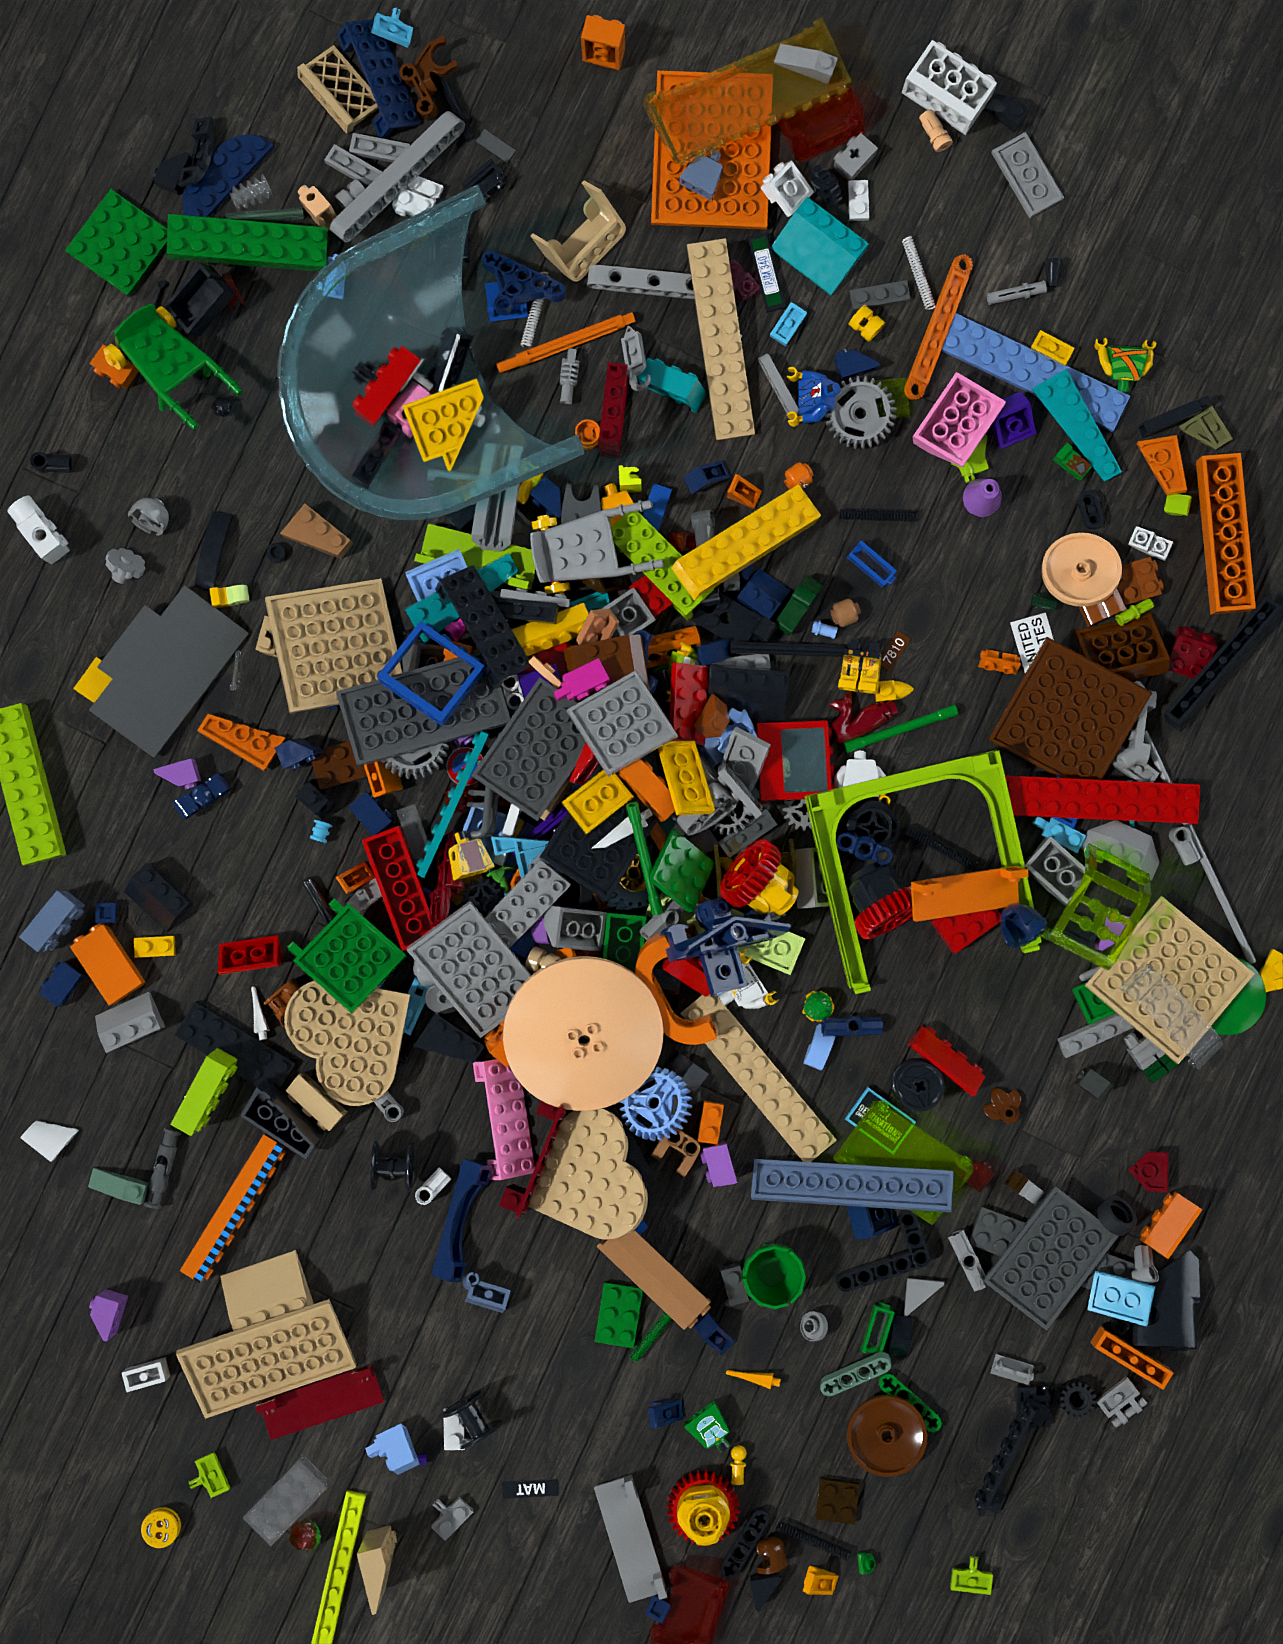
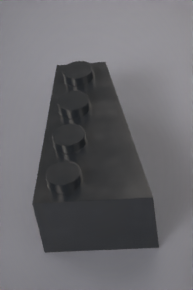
[240,1077,323,1159]

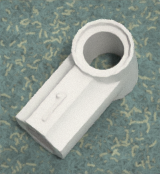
[415,1167,451,1205]

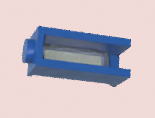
[846,540,897,588]

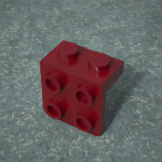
[1168,626,1217,679]

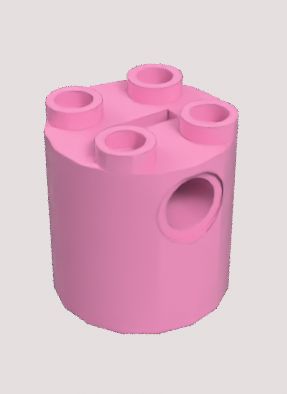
[387,381,437,438]

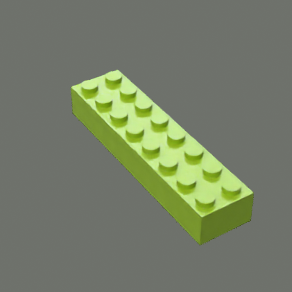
[0,703,67,866]

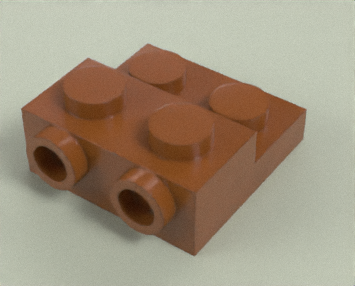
[1117,557,1164,606]

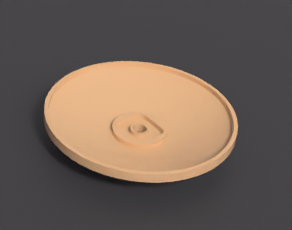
[503,956,663,1111]

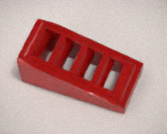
[570,743,599,785]

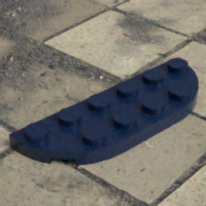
[182,135,275,217]

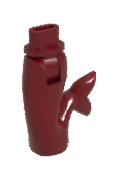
[829,691,898,743]

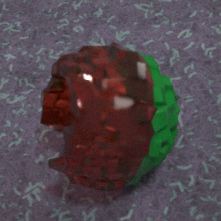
[288,1519,321,1552]

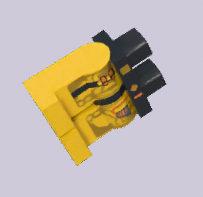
[838,639,882,694]

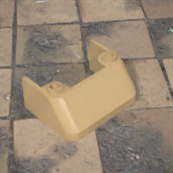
[531,181,626,281]

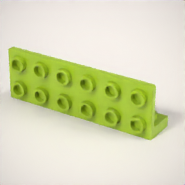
[611,511,714,621]
[414,524,536,590]

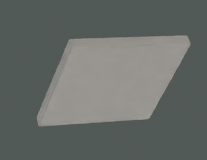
[567,670,678,777]

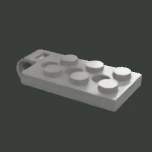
[490,588,571,611]

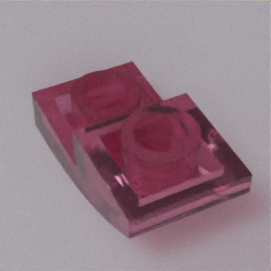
[729,258,761,301]

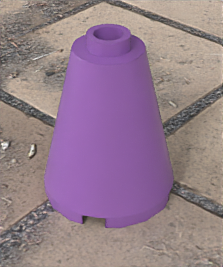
[963,478,1002,517]

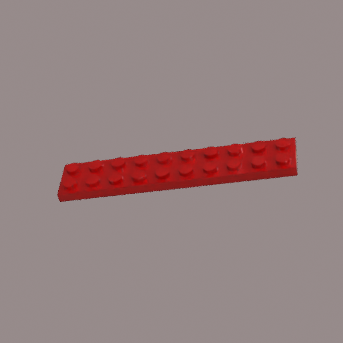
[1005,776,1200,824]

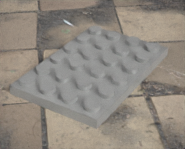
[407,901,531,1038]

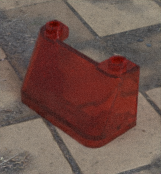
[772,76,865,162]
[650,1564,729,1644]

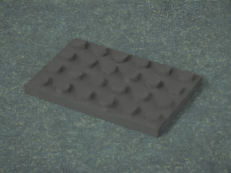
[471,677,586,821]
[983,1185,1118,1331]

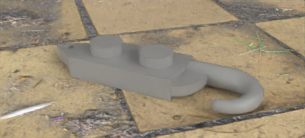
[621,325,651,391]

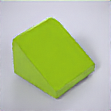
[1164,494,1192,516]

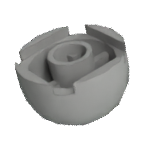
[128,498,169,536]

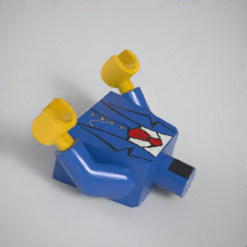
[787,367,841,427]

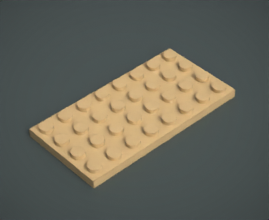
[176,1299,356,1419]

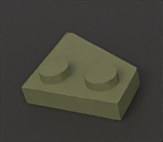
[1179,406,1233,450]

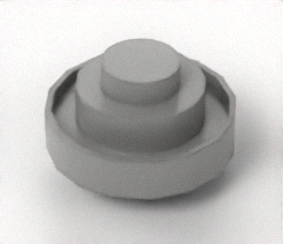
[800,1311,828,1341]

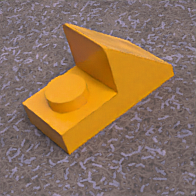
[803,1566,839,1595]

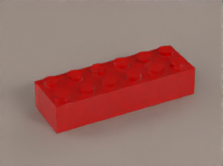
[362,826,437,952]

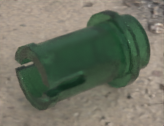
[1031,593,1057,611]

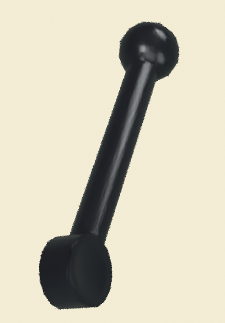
[153,280,166,308]

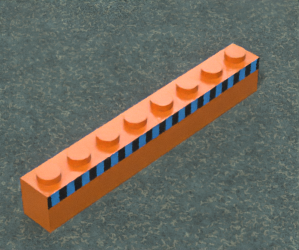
[180,1133,287,1283]

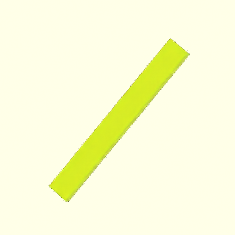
[311,1490,366,1644]

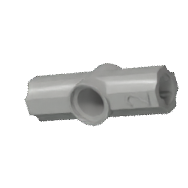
[639,899,685,940]
[947,1229,987,1292]

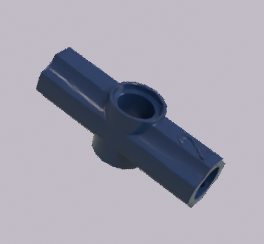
[821,1016,883,1037]

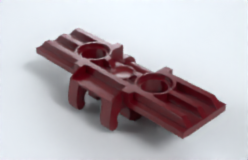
[429,830,465,926]

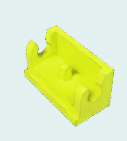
[619,465,641,493]

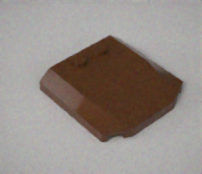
[564,634,651,703]

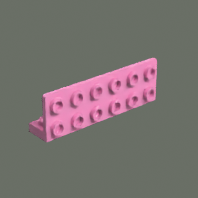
[473,1059,535,1180]

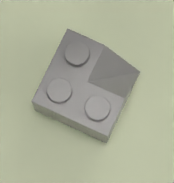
[602,587,656,638]

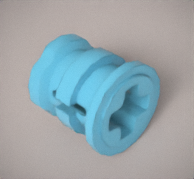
[310,820,333,843]

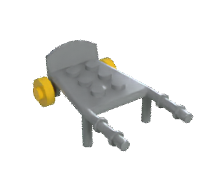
[530,500,664,597]

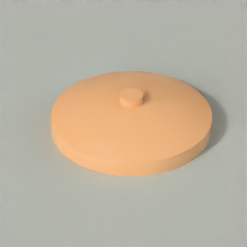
[1042,533,1122,607]

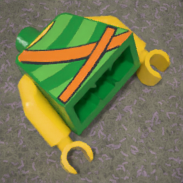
[1094,338,1156,392]

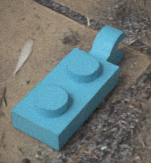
[1032,816,1086,853]

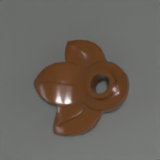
[983,1088,1021,1124]

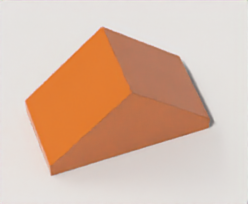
[727,474,762,509]
[336,861,375,894]

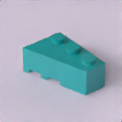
[637,358,707,414]

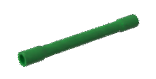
[844,704,958,753]
[626,802,663,915]

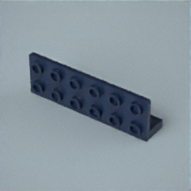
[337,19,421,139]

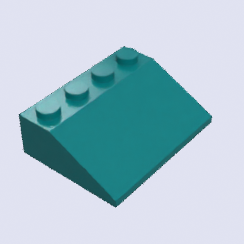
[771,197,869,296]

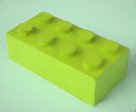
[170,1048,238,1136]

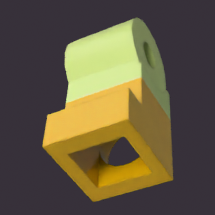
[210,585,250,608]

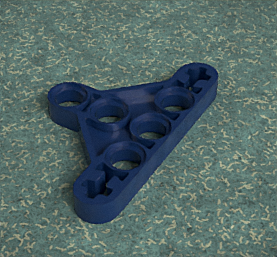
[482,251,566,315]

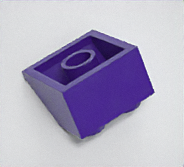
[990,392,1036,449]

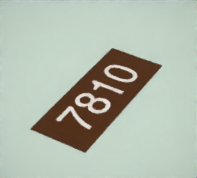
[881,631,911,671]

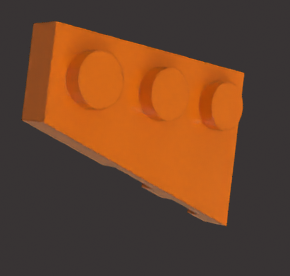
[1137,435,1187,496]

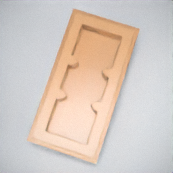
[529,656,563,689]

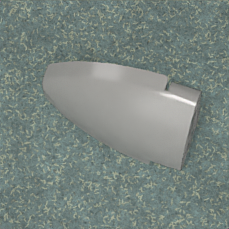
[670,752,738,836]

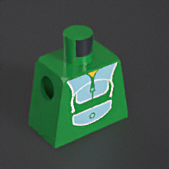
[684,1400,730,1452]

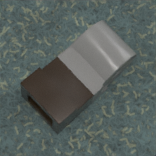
[1004,1169,1044,1205]

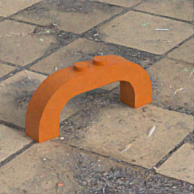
[635,932,718,1045]

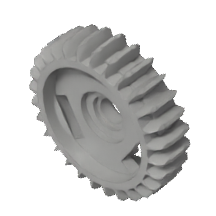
[825,376,897,449]
[381,741,449,779]

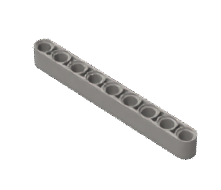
[330,111,465,242]

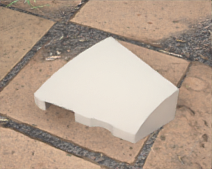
[20,1121,79,1162]

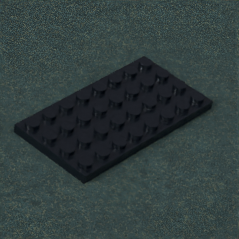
[539,749,669,901]

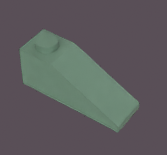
[88,1168,149,1205]

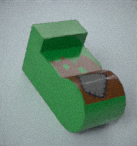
[1052,443,1092,480]

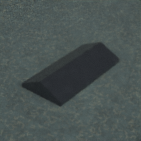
[637,1051,709,1136]

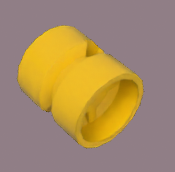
[848,305,885,342]

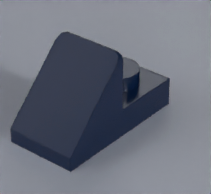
[648,1399,683,1429]

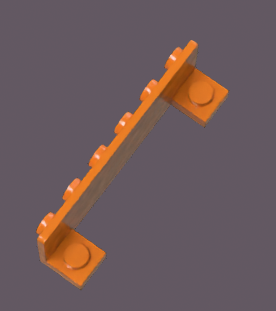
[911,866,1028,922]

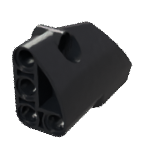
[1131,1250,1200,1351]

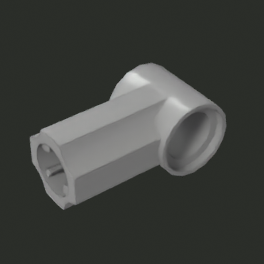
[1169,826,1201,866]
[1132,1245,1159,1284]

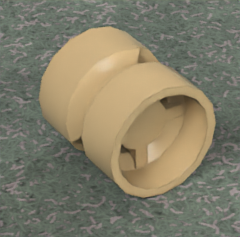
[525,946,562,973]

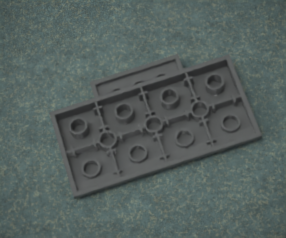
[89,585,249,758]

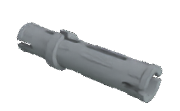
[987,280,1047,305]

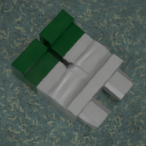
[1124,1033,1184,1083]

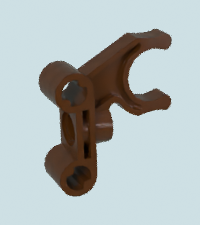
[399,35,460,120]

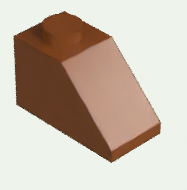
[693,694,730,738]

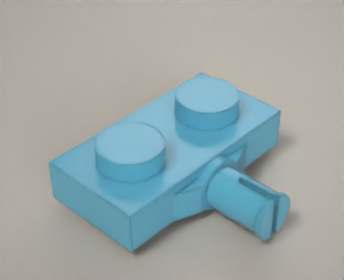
[371,8,413,48]

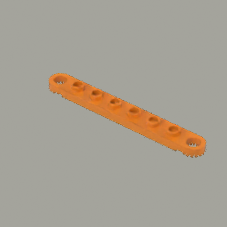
[904,254,973,400]

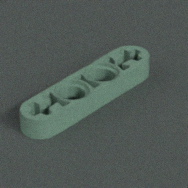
[820,1352,891,1396]

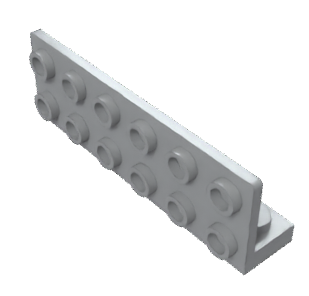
[484,851,570,948]
[594,1474,667,1603]

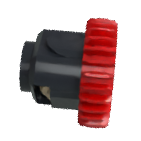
[849,862,913,939]

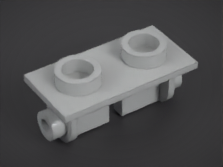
[990,1354,1034,1385]

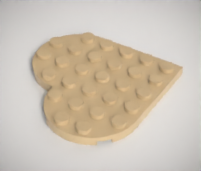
[284,981,411,1106]
[528,1108,648,1240]

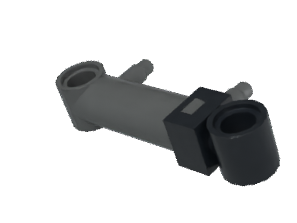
[691,509,723,607]

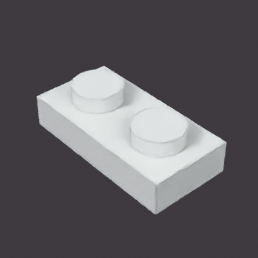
[848,180,869,221]
[444,1408,465,1450]

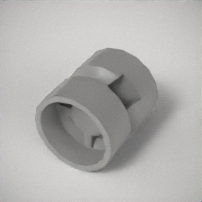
[335,179,365,209]

